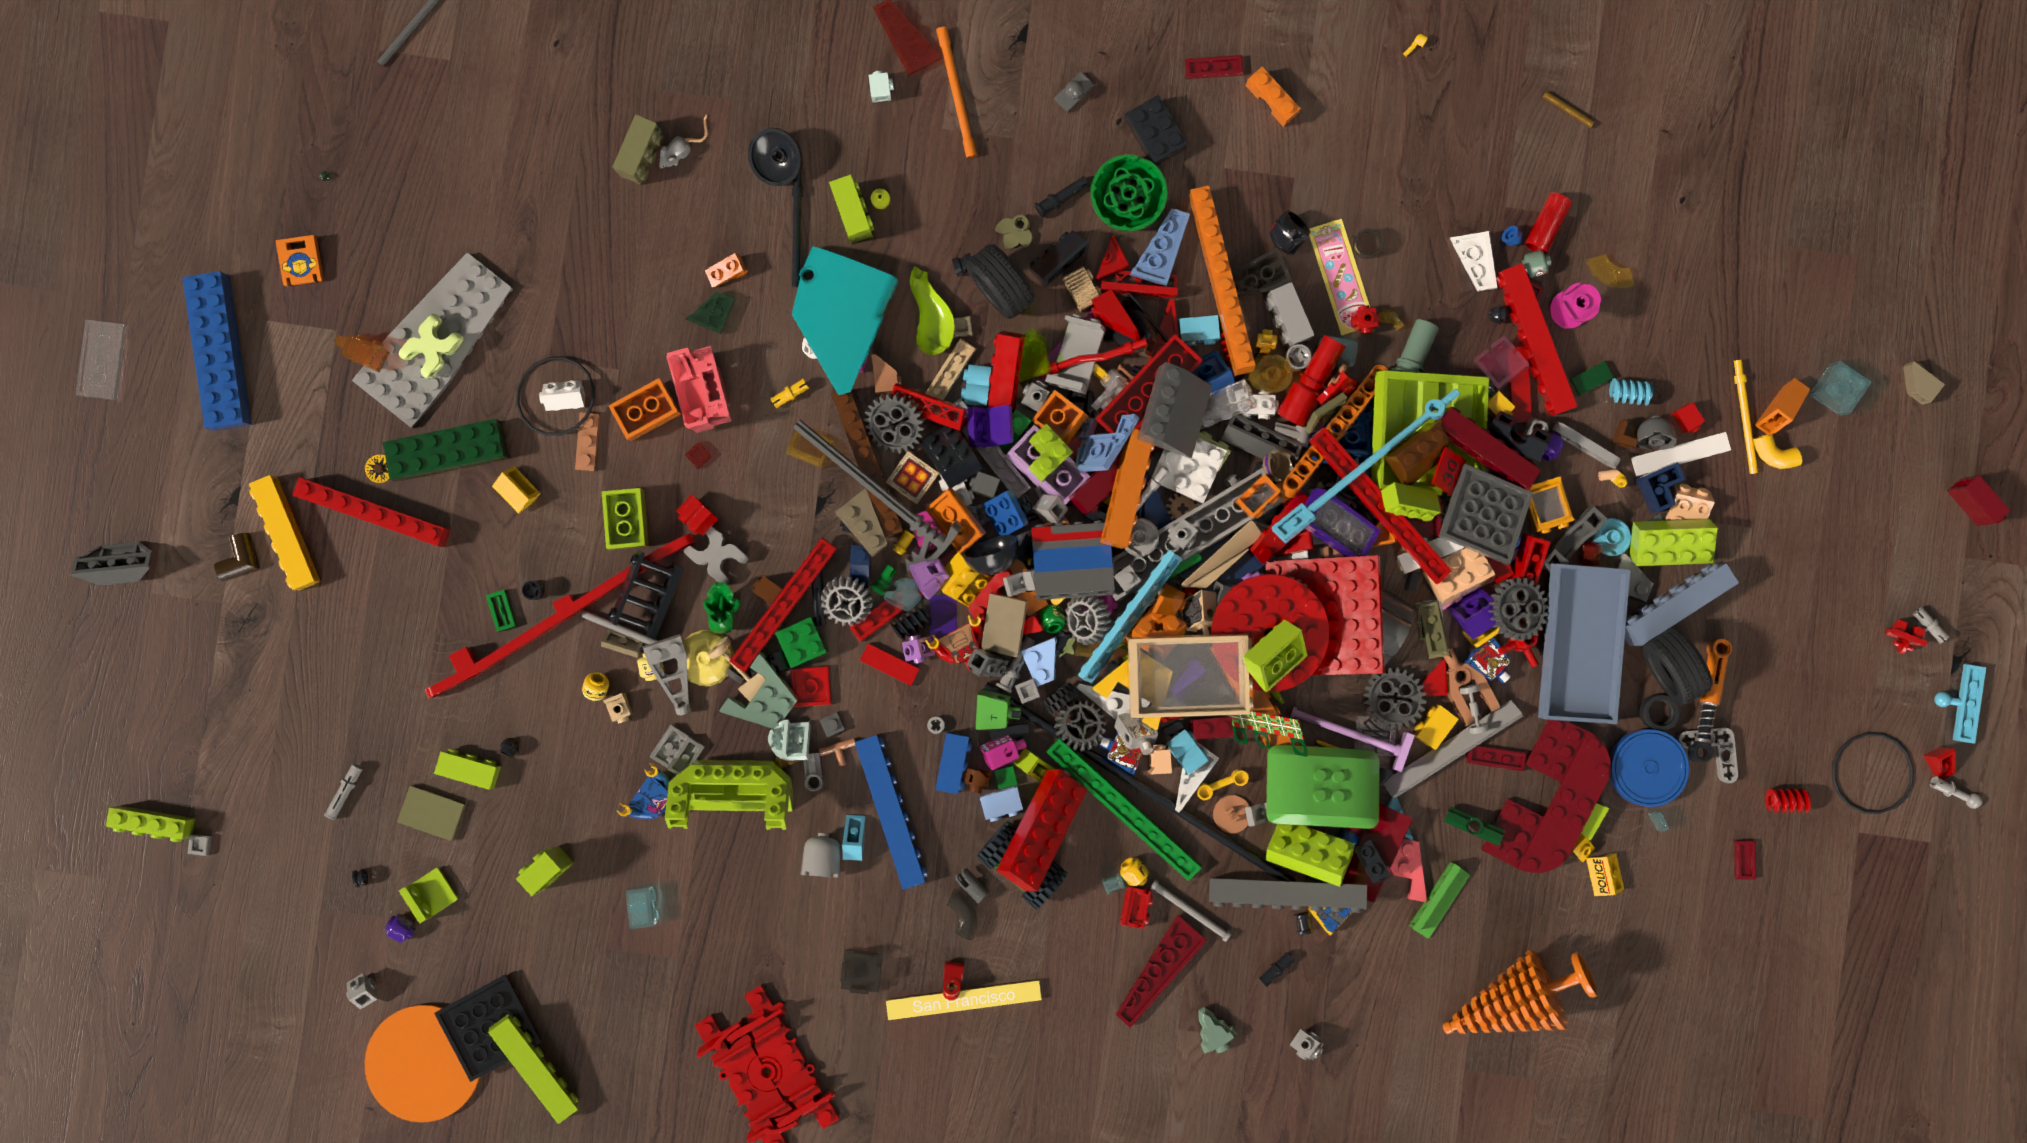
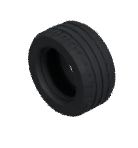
[966,244,1035,319]
[1643,628,1713,704]

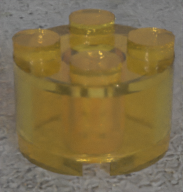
[1248,354,1292,393]

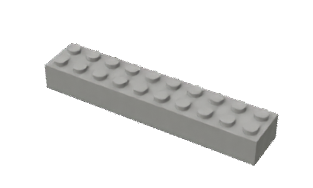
[1112,468,1283,602]

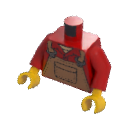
[925,613,984,671]

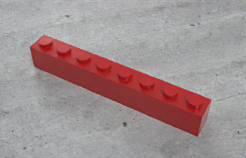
[1496,263,1578,416]
[292,477,451,547]

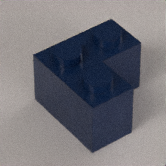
[1635,462,1685,514]

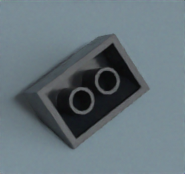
[1030,230,1089,288]

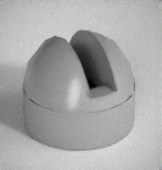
[1224,474,1241,488]

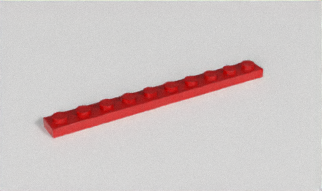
[1309,427,1452,584]

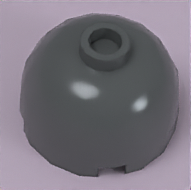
[1637,416,1677,450]

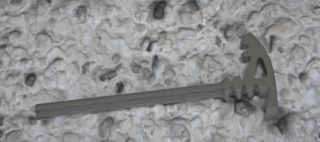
[794,419,963,571]

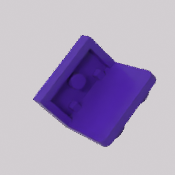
[967,405,1013,448]

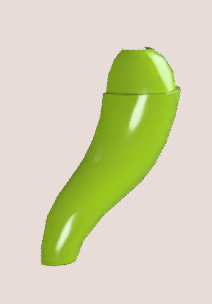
[909,266,955,355]

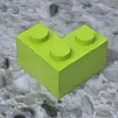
[1028,424,1073,482]

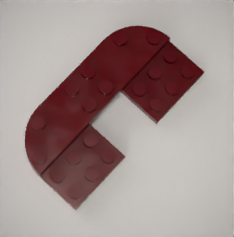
[1481,720,1611,873]

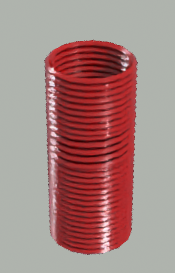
[1525,192,1572,254]

